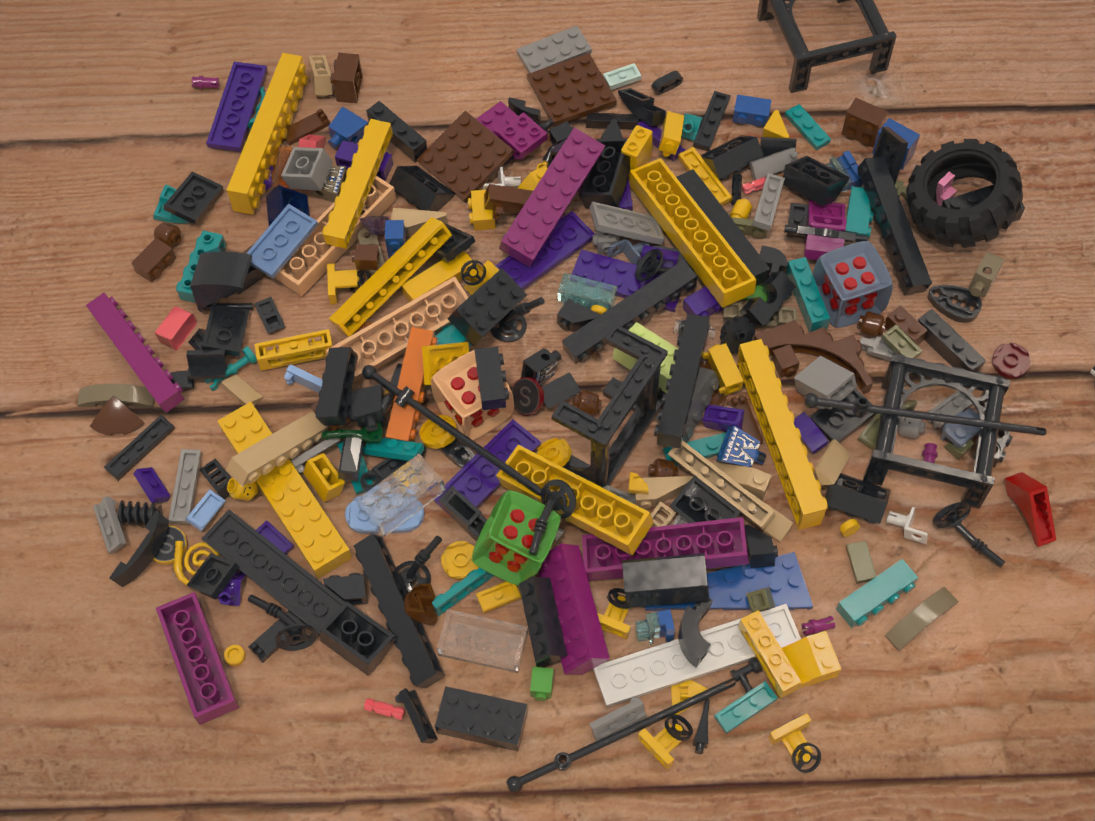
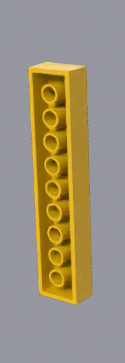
[227,53,308,215]
[629,158,756,308]
[736,339,828,530]
[217,402,352,579]

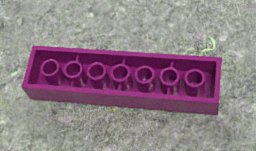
[499,127,605,267]
[582,517,749,582]

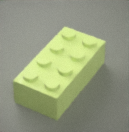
[612,322,678,393]

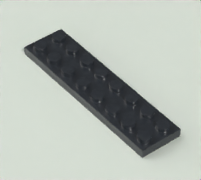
[201,509,345,636]

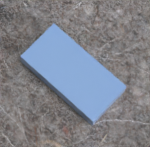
[185,489,226,532]

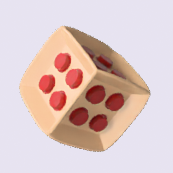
[431,350,514,440]

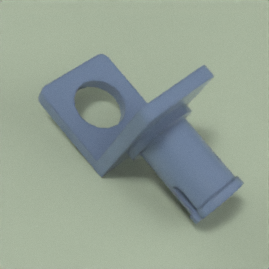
[607,238,649,265]

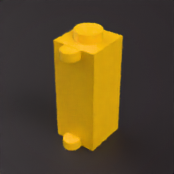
[659,111,684,157]
[703,343,744,396]

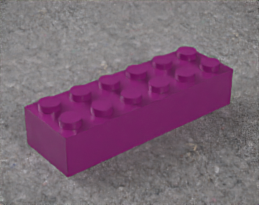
[538,543,610,675]
[156,592,239,725]

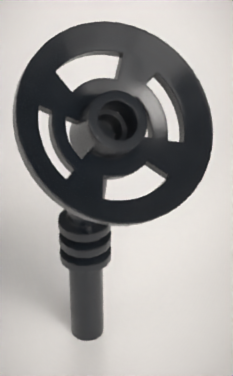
[635,249,694,282]
[490,297,545,343]
[529,479,576,556]
[933,502,1005,568]
[396,536,442,593]
[248,594,317,651]

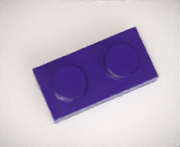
[134,467,171,503]

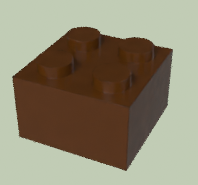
[330,53,363,103]
[841,98,888,147]

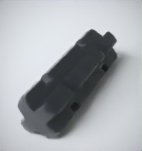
[731,173,742,206]

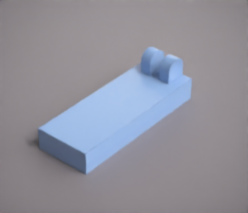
[284,364,323,393]

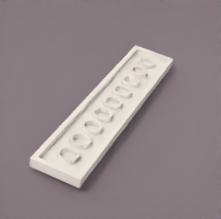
[593,604,801,708]

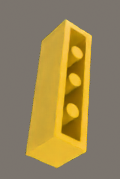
[402,251,472,302]

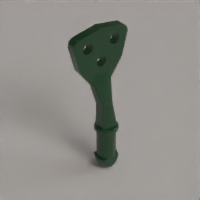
[321,422,383,444]

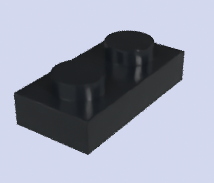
[786,203,809,239]

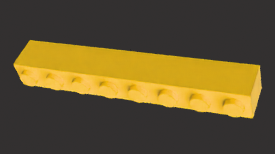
[322,119,393,249]
[329,217,452,337]

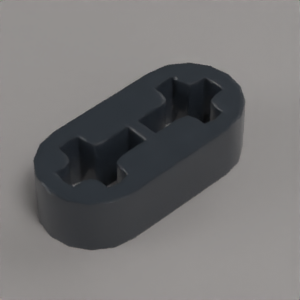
[651,71,683,95]

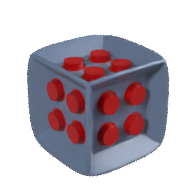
[813,241,893,328]

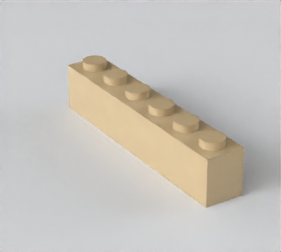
[226,412,328,486]
[668,440,775,530]

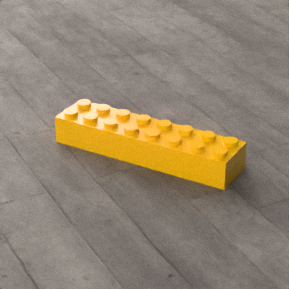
[496,445,654,555]

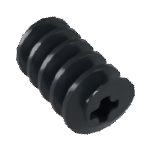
[118,500,163,527]

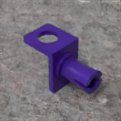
[218,572,246,606]

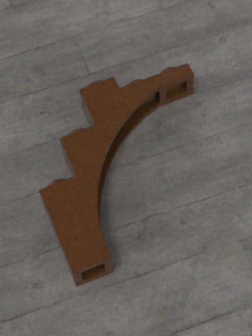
[754,320,873,394]

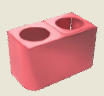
[155,306,197,350]

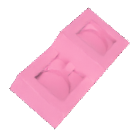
[936,172,957,206]

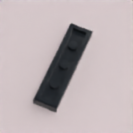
[693,91,731,151]
[104,415,175,481]

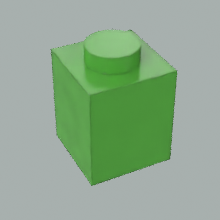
[530,667,554,701]

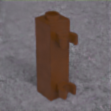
[484,184,533,220]

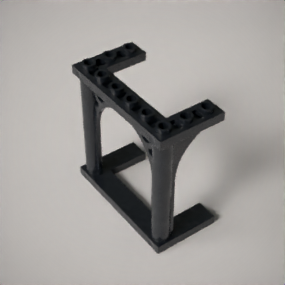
[757,0,897,93]
[551,324,668,487]
[863,354,1010,509]

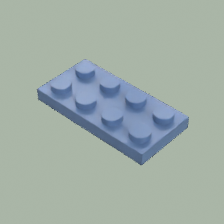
[247,204,318,278]

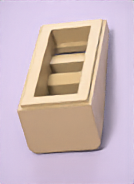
[651,501,677,527]

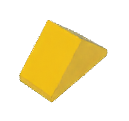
[762,110,789,139]

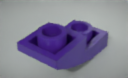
[794,412,829,454]

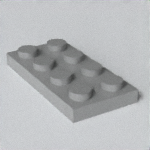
[516,26,592,73]
[589,202,664,245]

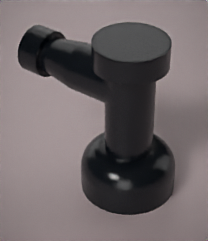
[730,657,763,693]

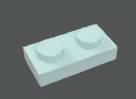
[603,63,641,90]

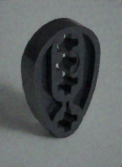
[927,285,982,323]

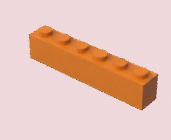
[386,327,438,442]

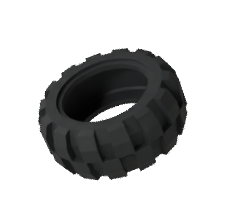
[906,139,1023,248]

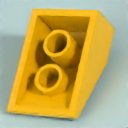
[781,631,841,689]

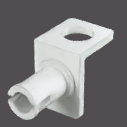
[483,167,521,190]
[887,507,928,544]

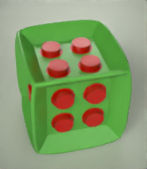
[471,490,561,586]

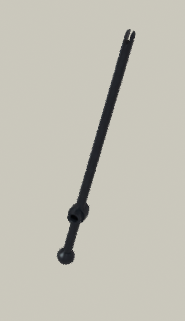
[362,365,542,496]
[805,393,1047,436]
[506,679,736,793]

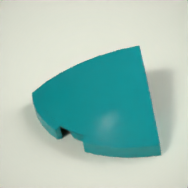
[153,184,189,223]

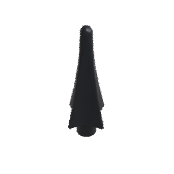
[692,698,710,754]

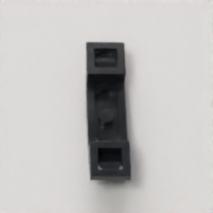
[109,511,169,587]

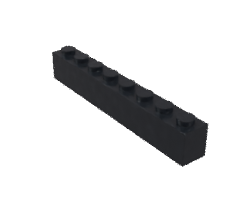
[857,156,932,295]
[676,169,770,286]
[562,260,697,364]
[654,314,710,449]
[354,533,445,689]

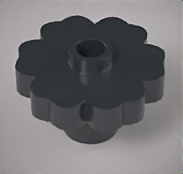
[720,315,756,354]

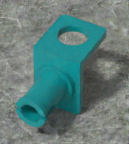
[681,113,703,141]

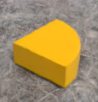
[628,472,648,494]

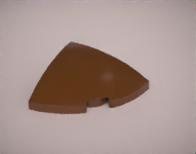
[90,395,144,436]
[404,584,438,626]

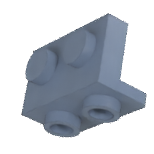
[940,408,980,449]

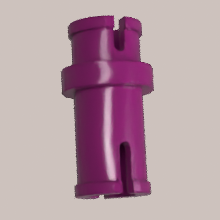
[192,75,219,89]
[922,443,938,463]
[801,616,835,636]

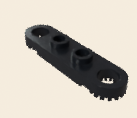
[360,442,426,492]

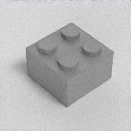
[281,147,333,191]

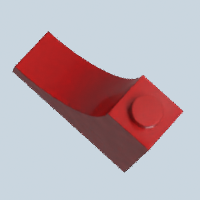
[1004,472,1056,547]

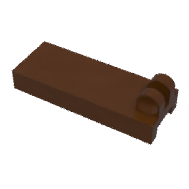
[285,109,330,146]
[727,395,763,444]

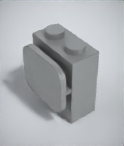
[794,356,857,410]

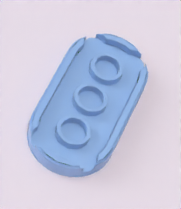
[345,494,424,534]

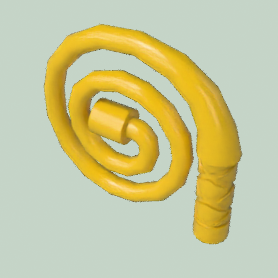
[173,541,219,586]

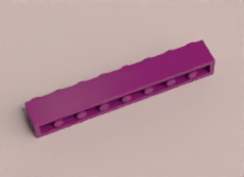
[86,292,185,413]

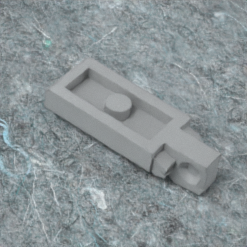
[860,336,897,361]

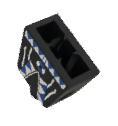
[521,348,562,386]

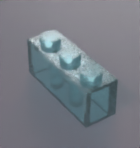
[558,273,617,310]

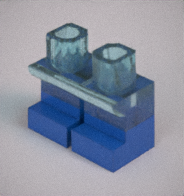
[825,150,863,192]
[635,609,675,645]

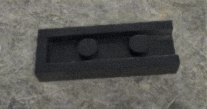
[248,611,304,663]
[395,688,438,744]

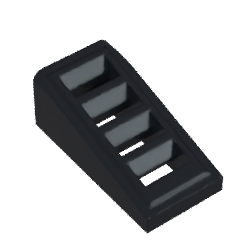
[199,458,231,500]

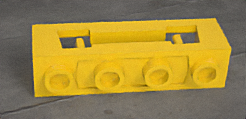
[254,329,333,371]
[738,610,801,699]

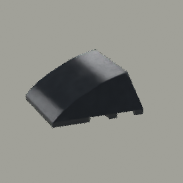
[190,247,252,313]

